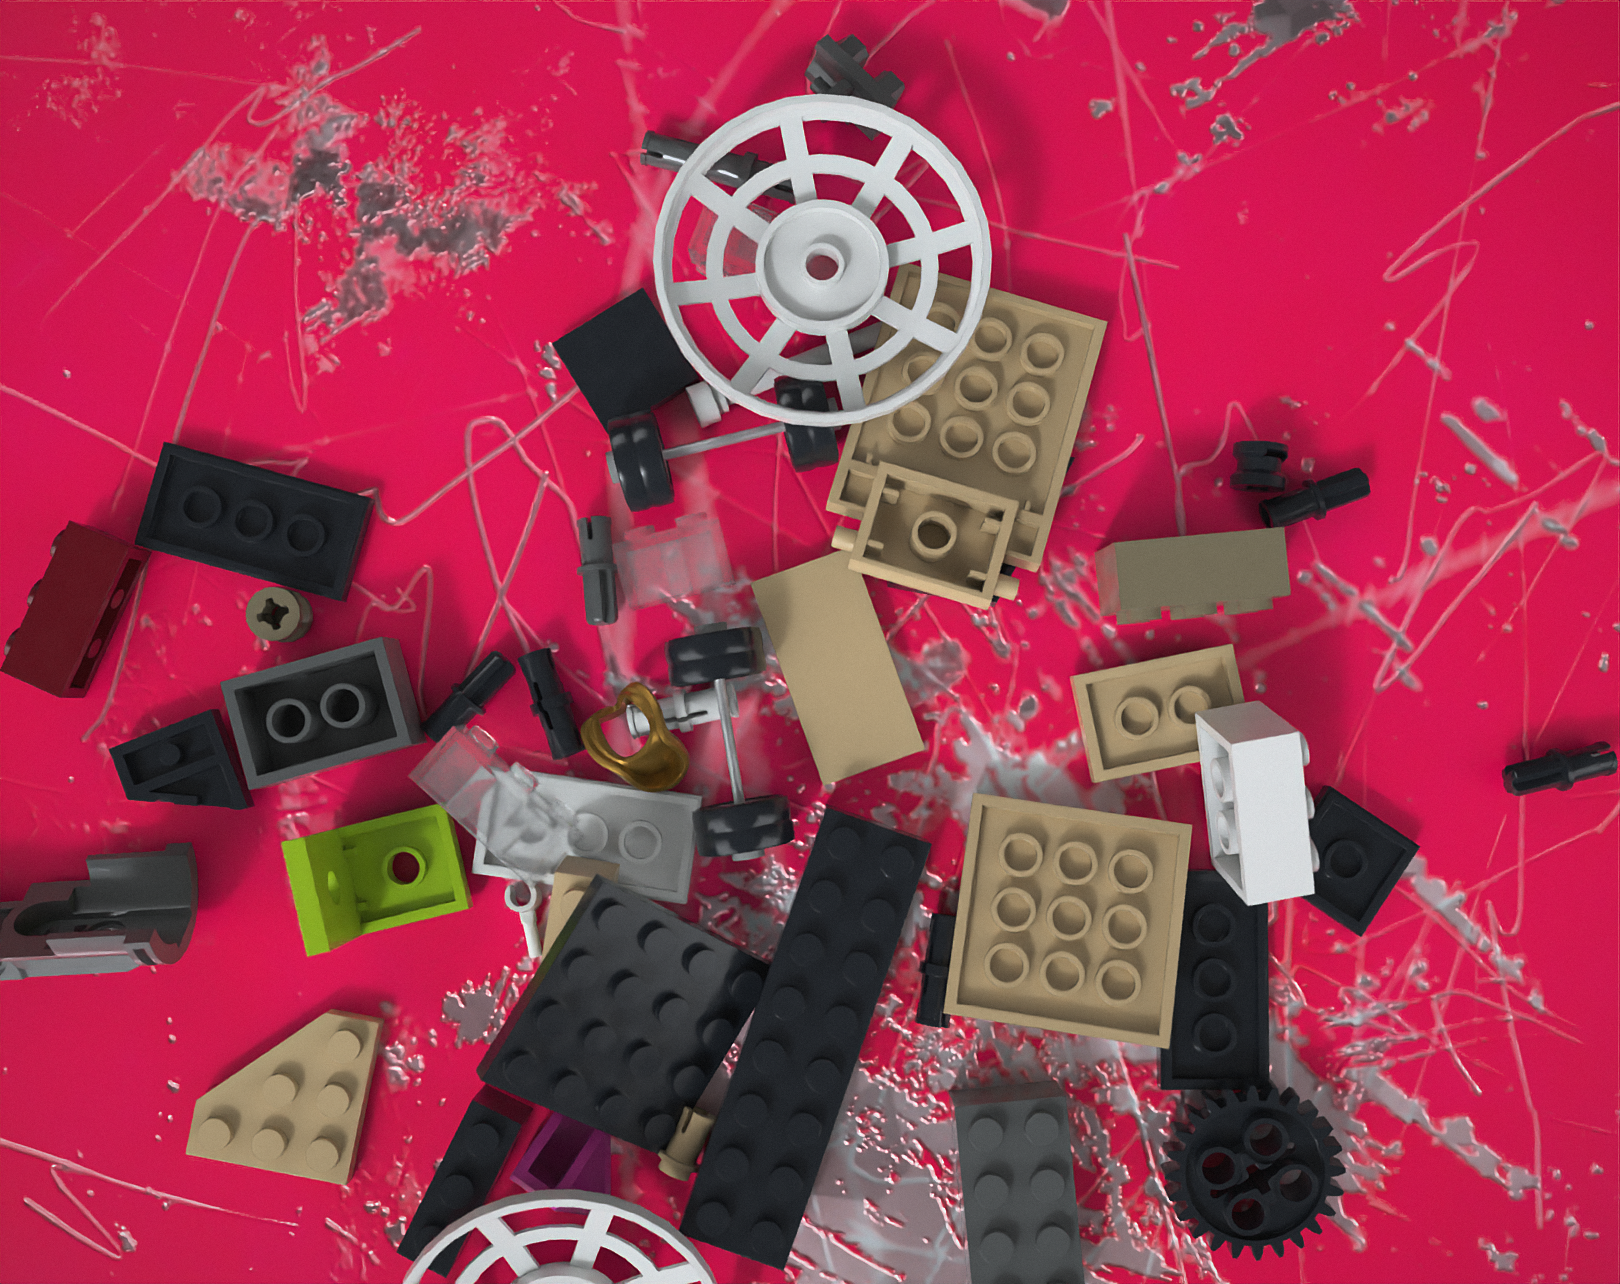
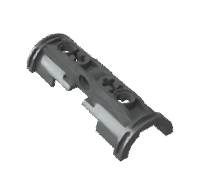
[0,842,199,981]

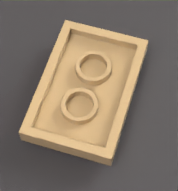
[1069,644,1245,783]

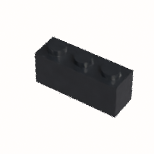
[396,1084,533,1278]

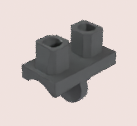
[804,34,905,141]

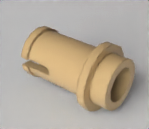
[658,1106,716,1181]

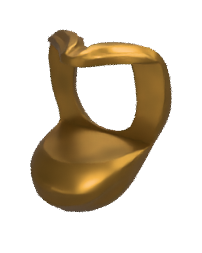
[580,682,690,793]

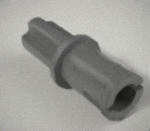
[576,516,620,626]

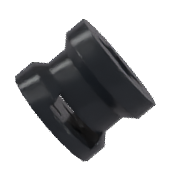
[1229,441,1289,493]

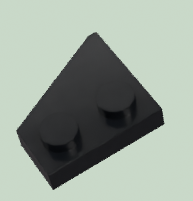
[109,709,255,810]

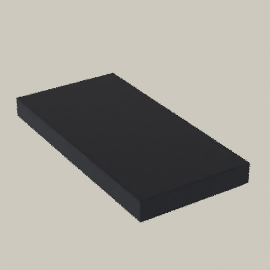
[134,442,375,602]
[1156,869,1270,1090]

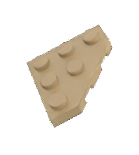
[185,1009,384,1185]

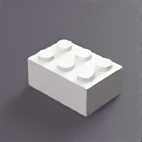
[1195,700,1319,906]

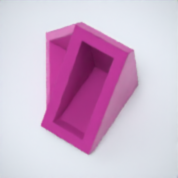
[509,1111,611,1216]

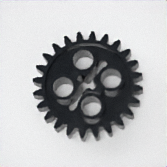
[1160,1077,1346,1261]

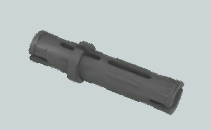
[640,130,796,205]

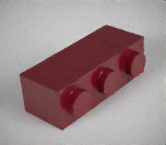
[0,520,151,698]

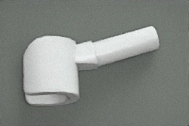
[504,881,542,958]

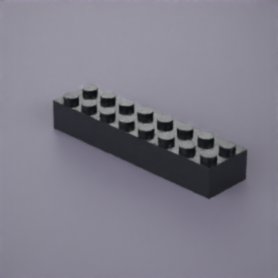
[678,804,932,1271]

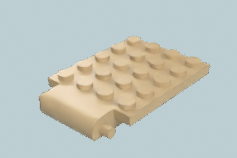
[826,263,1108,610]

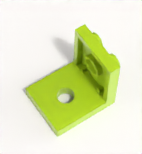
[281,801,473,957]

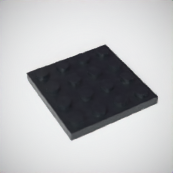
[476,874,770,1154]

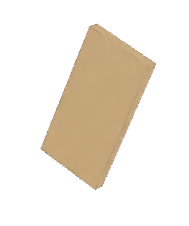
[750,550,925,786]

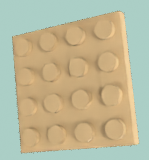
[943,793,1192,1049]

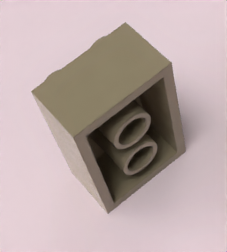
[1094,527,1291,625]

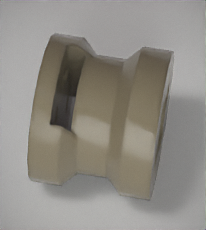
[246,587,313,643]

